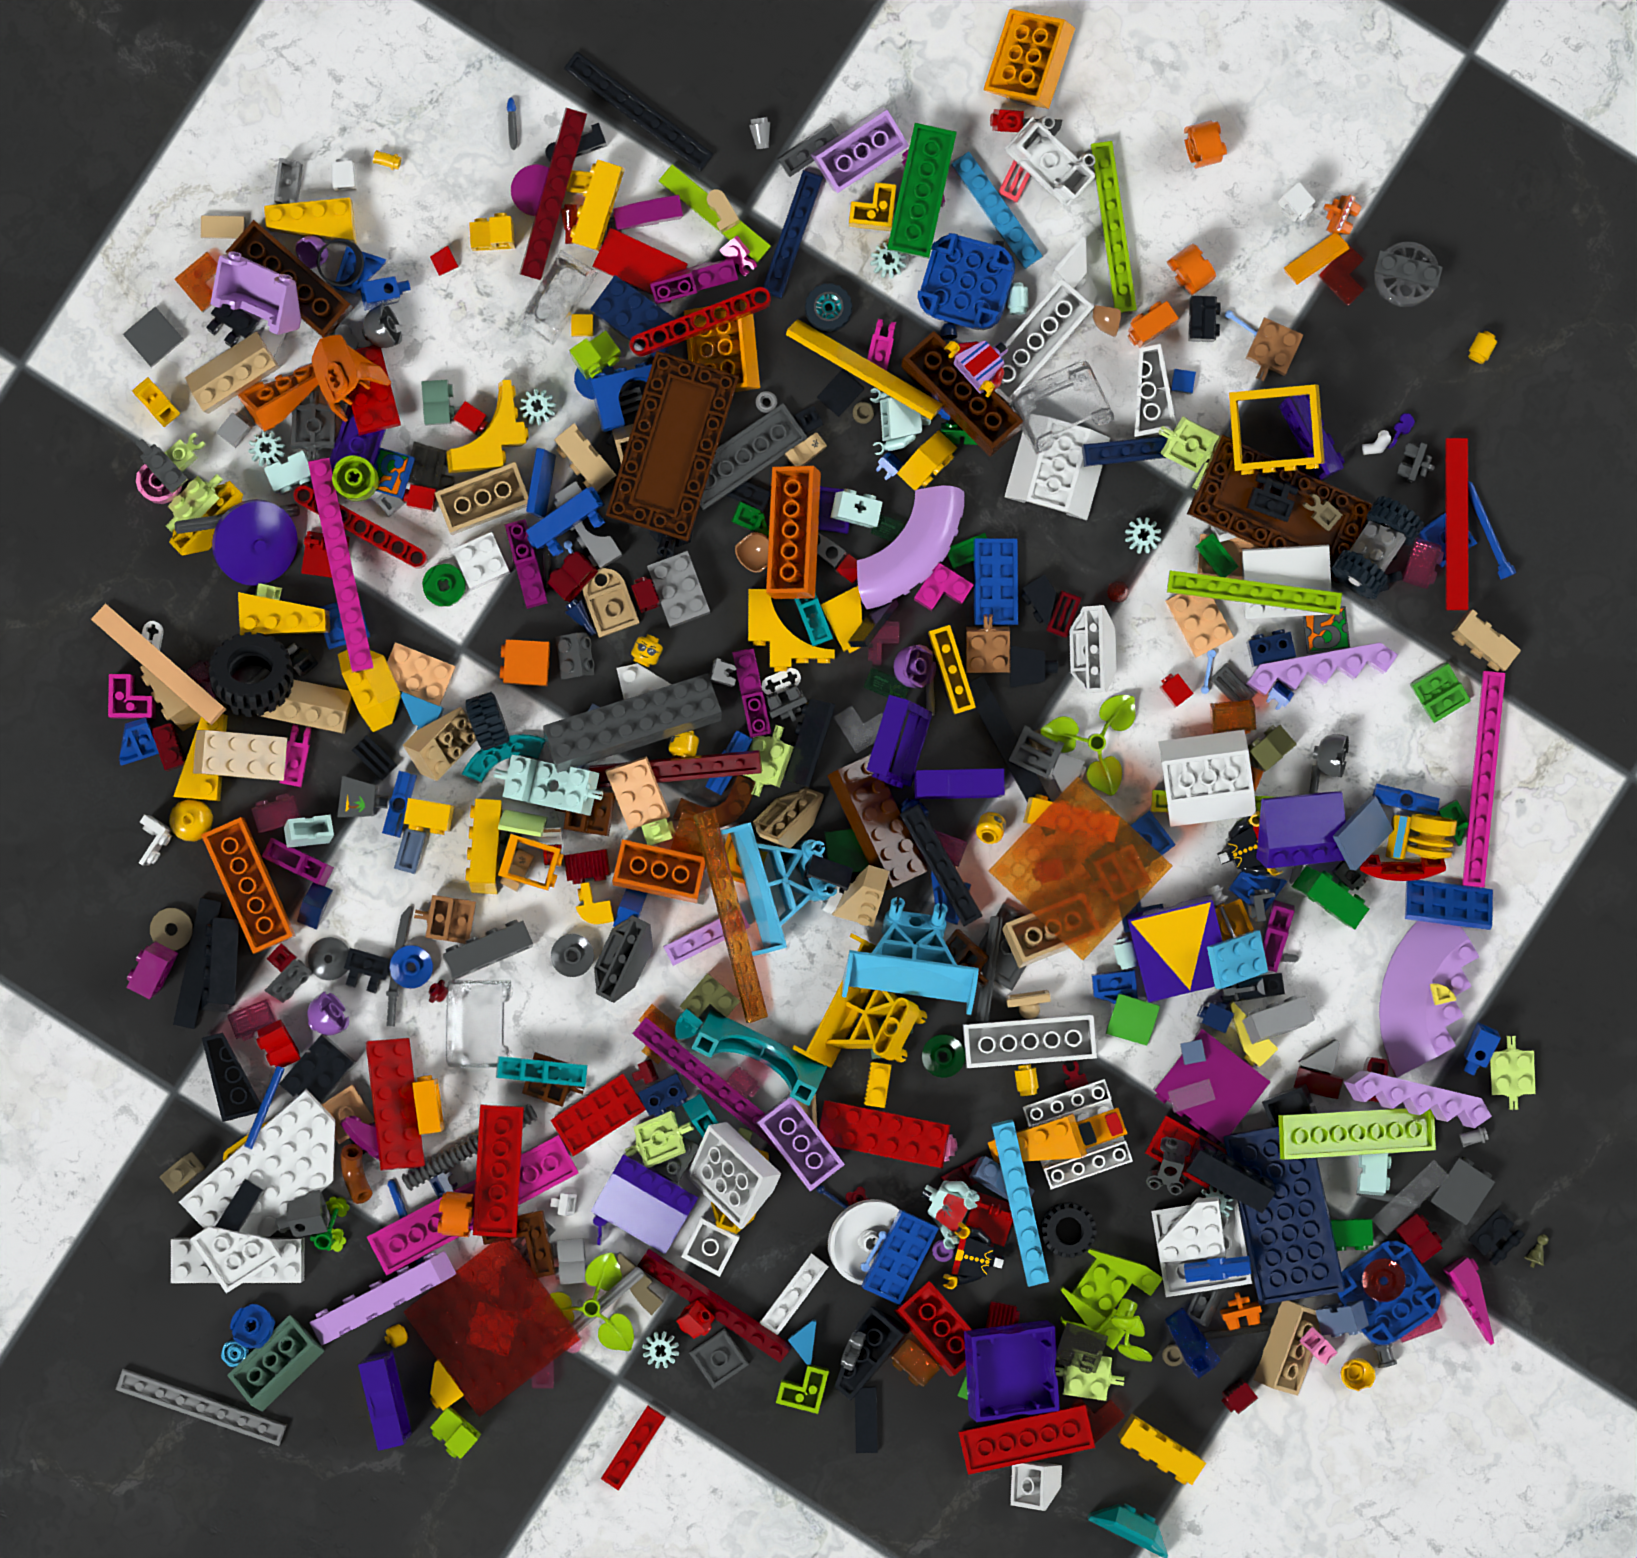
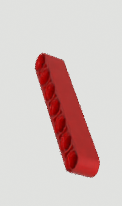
[629,287,771,357]
[294,485,428,569]

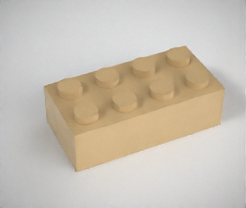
[435,462,529,535]
[193,730,287,781]
[1002,893,1102,968]

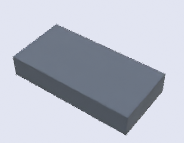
[394,827,427,874]

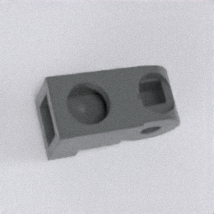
[817,533,848,570]

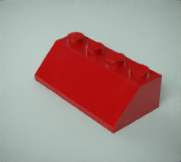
[893,1281,972,1376]

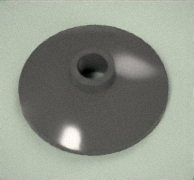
[551,934,594,977]
[308,937,349,980]

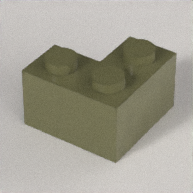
[1248,725,1297,772]
[679,973,741,1018]

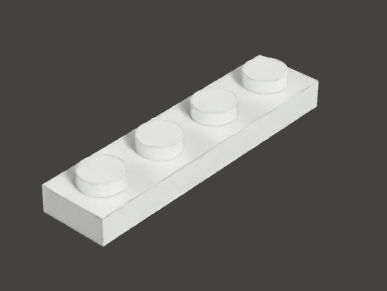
[760,1253,829,1335]

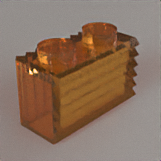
[1210,699,1256,734]
[891,1337,941,1387]

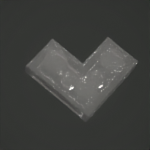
[834,706,883,754]

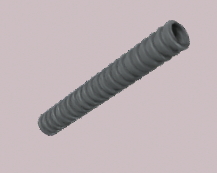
[402,1104,538,1191]

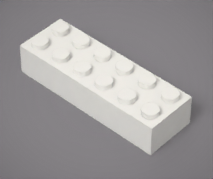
[994,279,1094,406]
[963,1014,1097,1068]
[171,1237,304,1283]

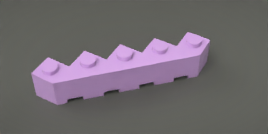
[1246,643,1398,696]
[1344,1070,1492,1128]
[309,1251,457,1346]

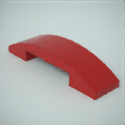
[1359,855,1446,881]

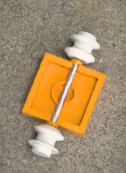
[1204,885,1254,941]

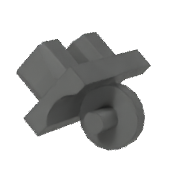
[1397,443,1435,483]
[766,683,807,721]

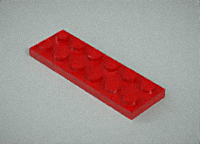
[366,1038,425,1171]
[819,1100,951,1168]
[473,1104,524,1238]
[958,1404,1095,1475]

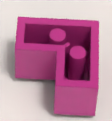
[914,563,974,611]
[108,674,156,719]

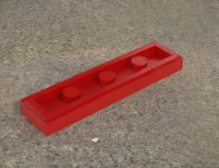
[601,1405,666,1491]

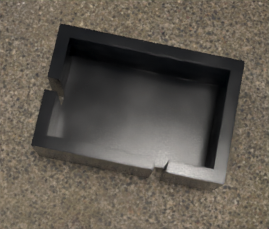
[279,1034,356,1104]
[1262,1083,1318,1127]

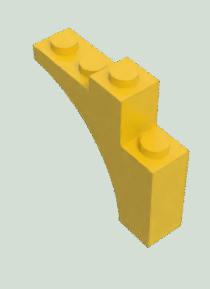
[446,380,529,473]
[748,589,835,672]

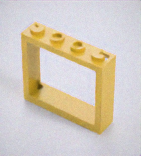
[1229,385,1325,475]

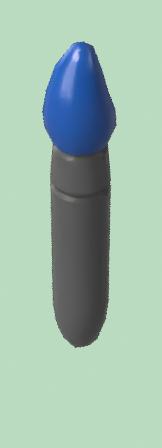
[507,97,518,150]

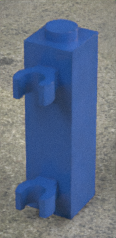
[526,487,605,557]

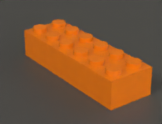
[766,466,821,599]
[201,817,296,954]

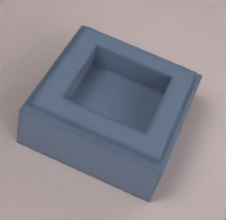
[1180,1039,1206,1065]

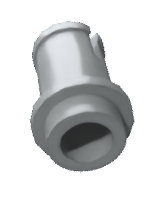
[1459,1126,1489,1147]

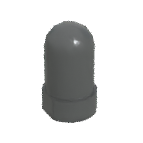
[1283,953,1299,962]

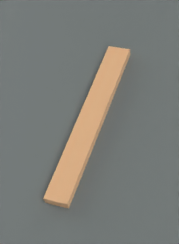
[91,603,226,725]

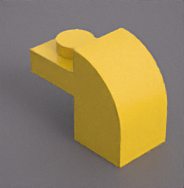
[132,377,181,427]
[576,882,615,924]

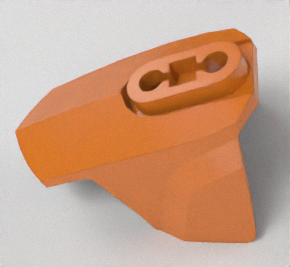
[311,335,391,422]

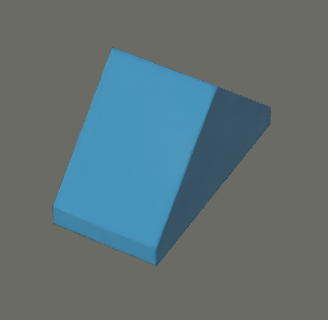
[788,1319,816,1365]

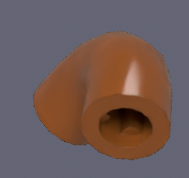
[341,1144,373,1204]

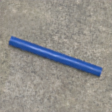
[244,1066,285,1150]

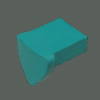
[675,1009,703,1040]

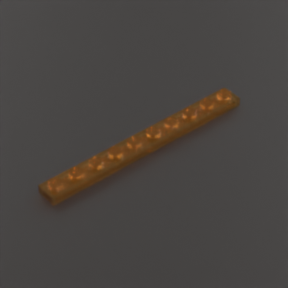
[693,809,768,1023]

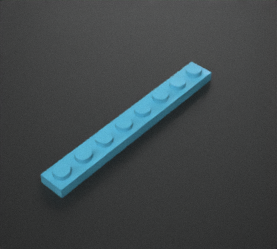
[991,1119,1049,1287]

